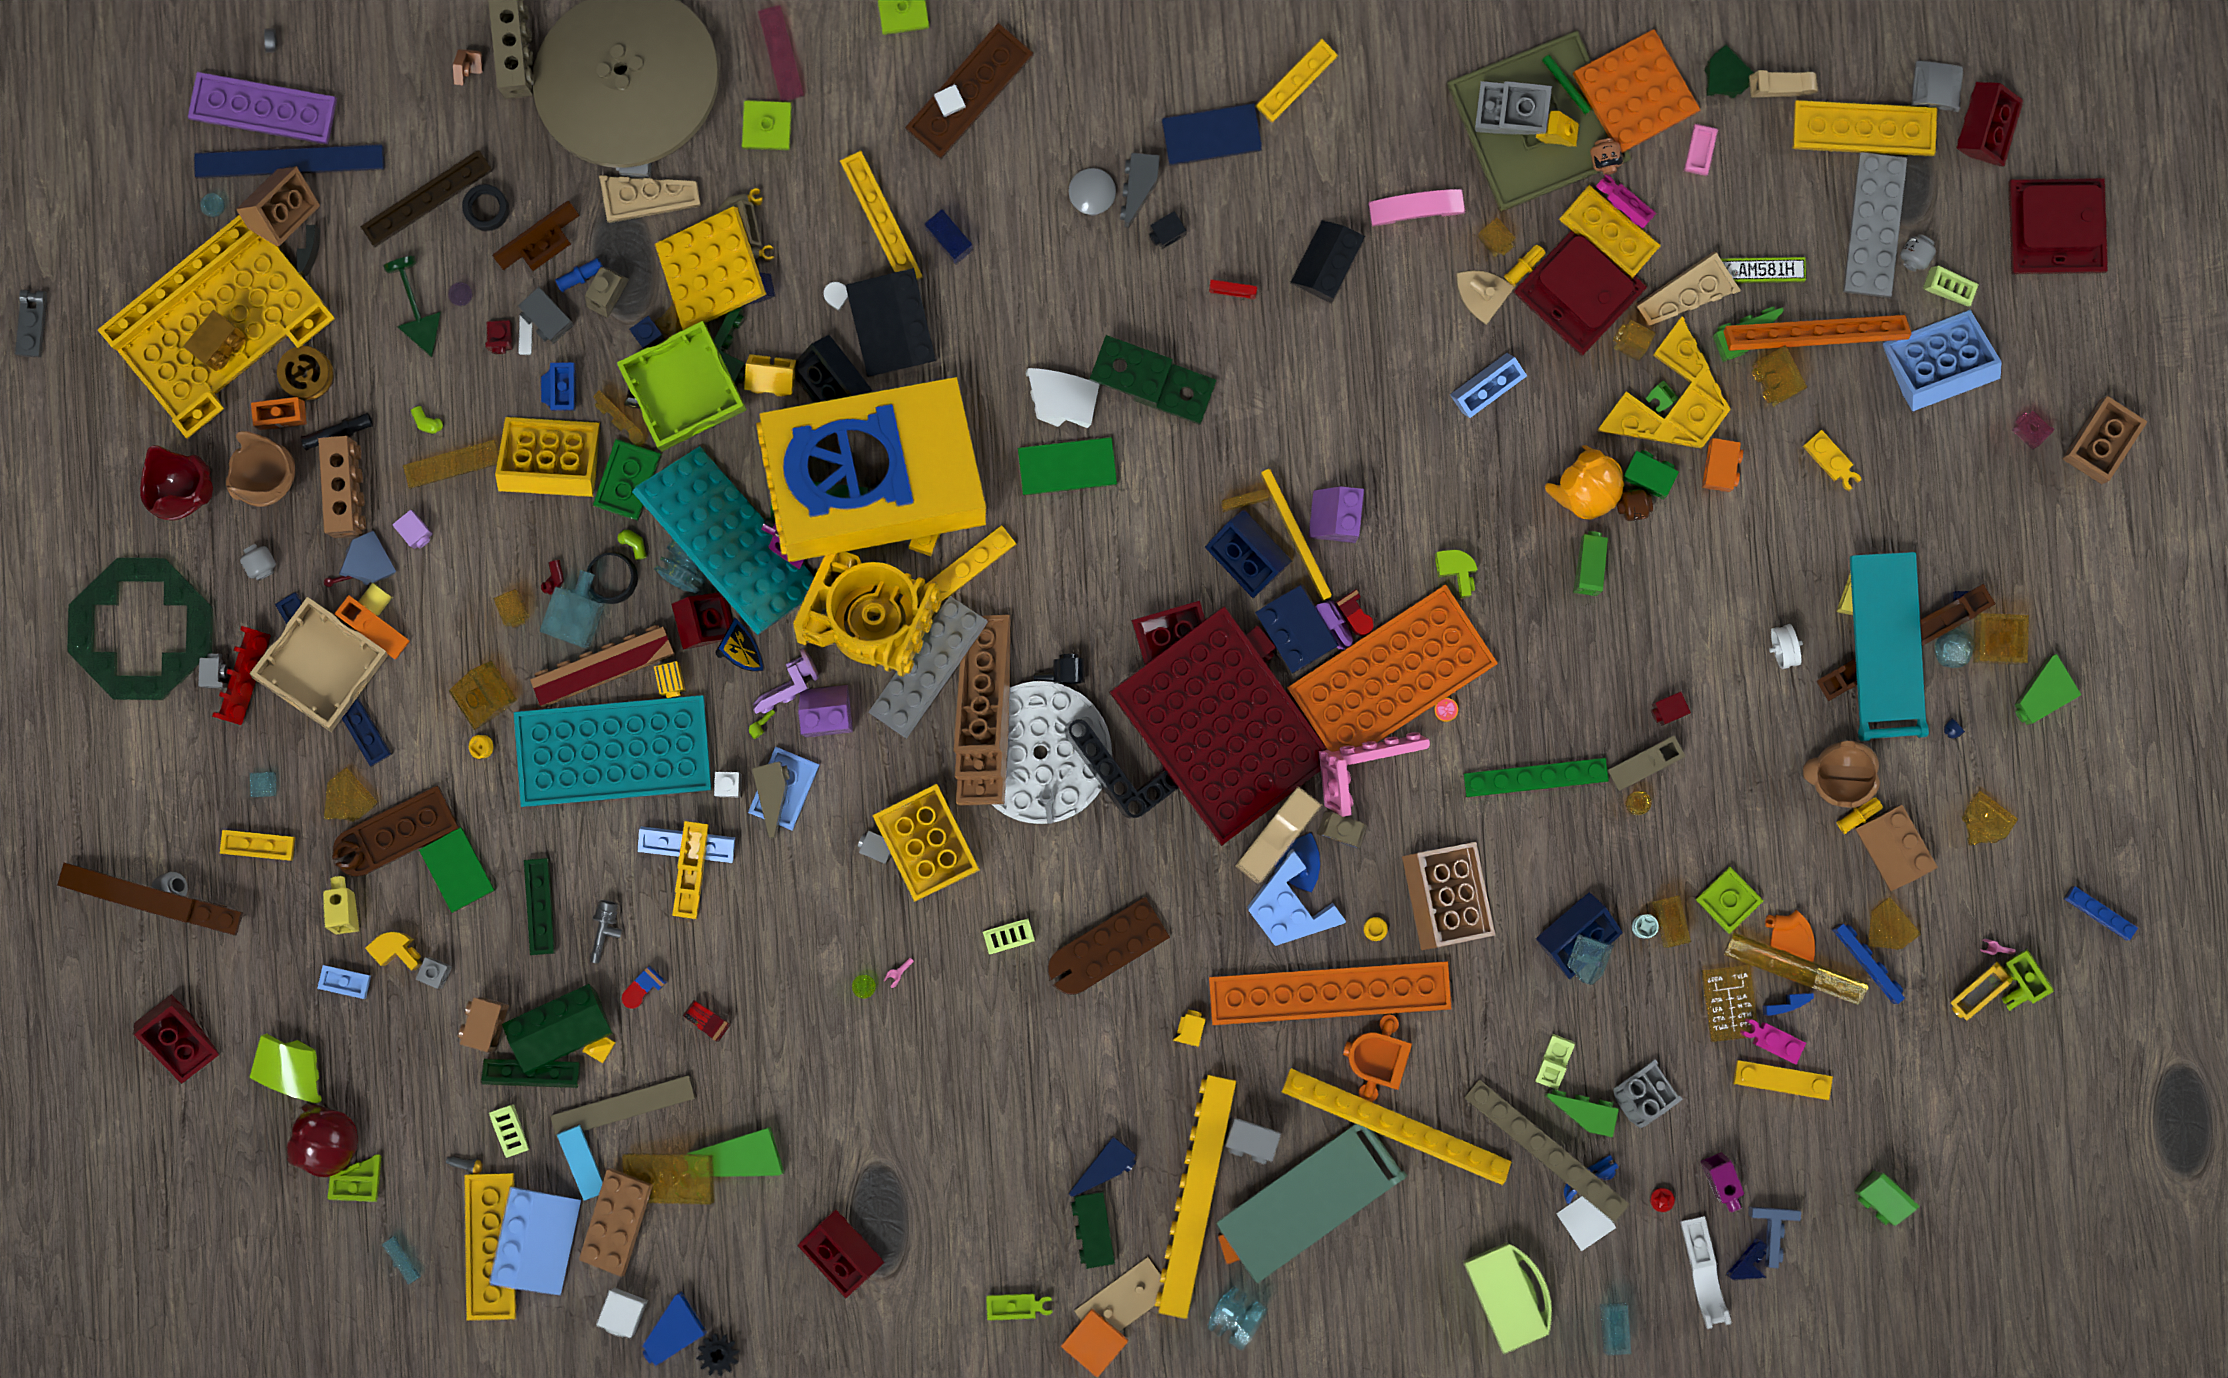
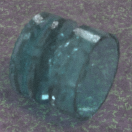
[653,538,705,594]
[1207,1285,1268,1351]

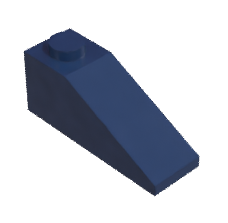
[1069,1136,1137,1197]

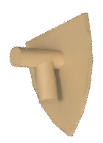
[1457,271,1515,325]

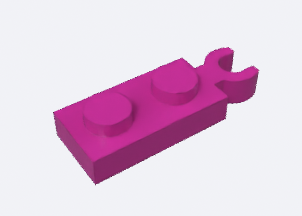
[1596,175,1656,229]
[1740,1019,1806,1065]

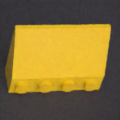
[495,417,600,497]
[872,784,980,902]

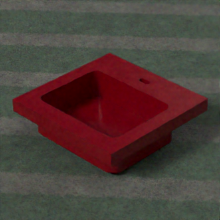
[2008,178,2108,274]
[1513,230,1647,356]

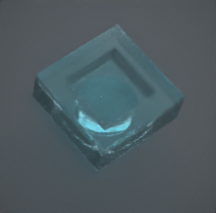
[250,772,276,797]

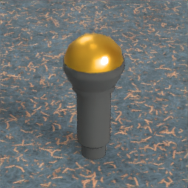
[446,1157,483,1174]

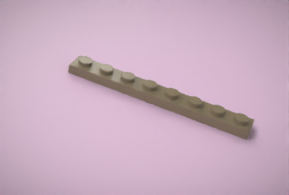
[1465,1080,1630,1223]

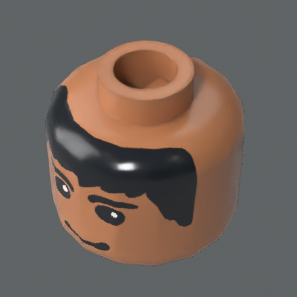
[1590,138,1623,175]

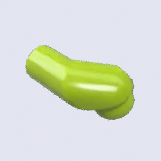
[410,406,443,434]
[617,529,647,560]

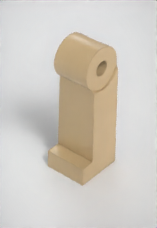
[1749,70,1818,97]

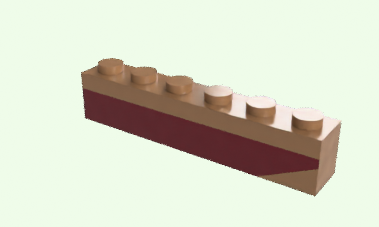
[530,625,676,708]

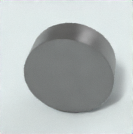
[264,29,276,52]

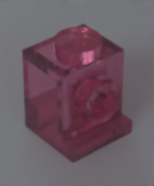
[2012,411,2055,450]

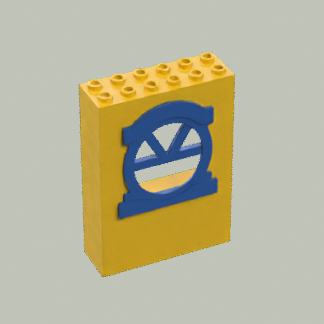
[756,377,986,562]

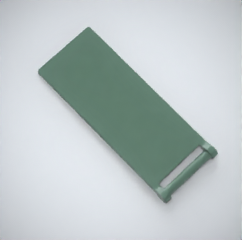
[1216,1124,1407,1283]

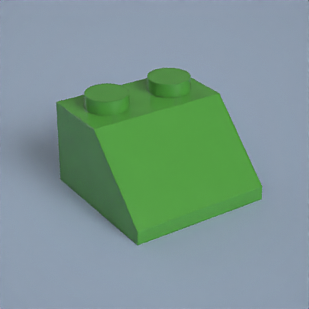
[1854,1170,1920,1226]

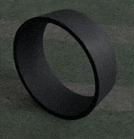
[586,552,638,604]

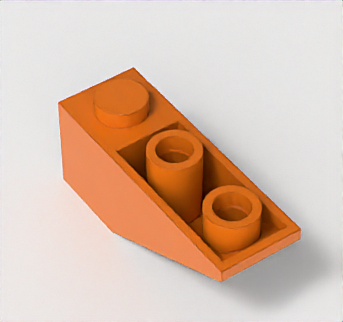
[334,595,410,660]

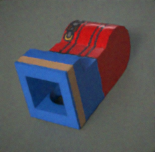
[621,966,667,1009]

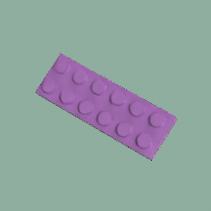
[188,72,337,144]

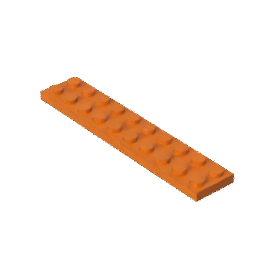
[1209,961,1451,1025]

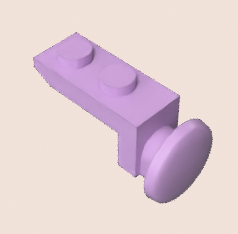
[753,648,819,713]

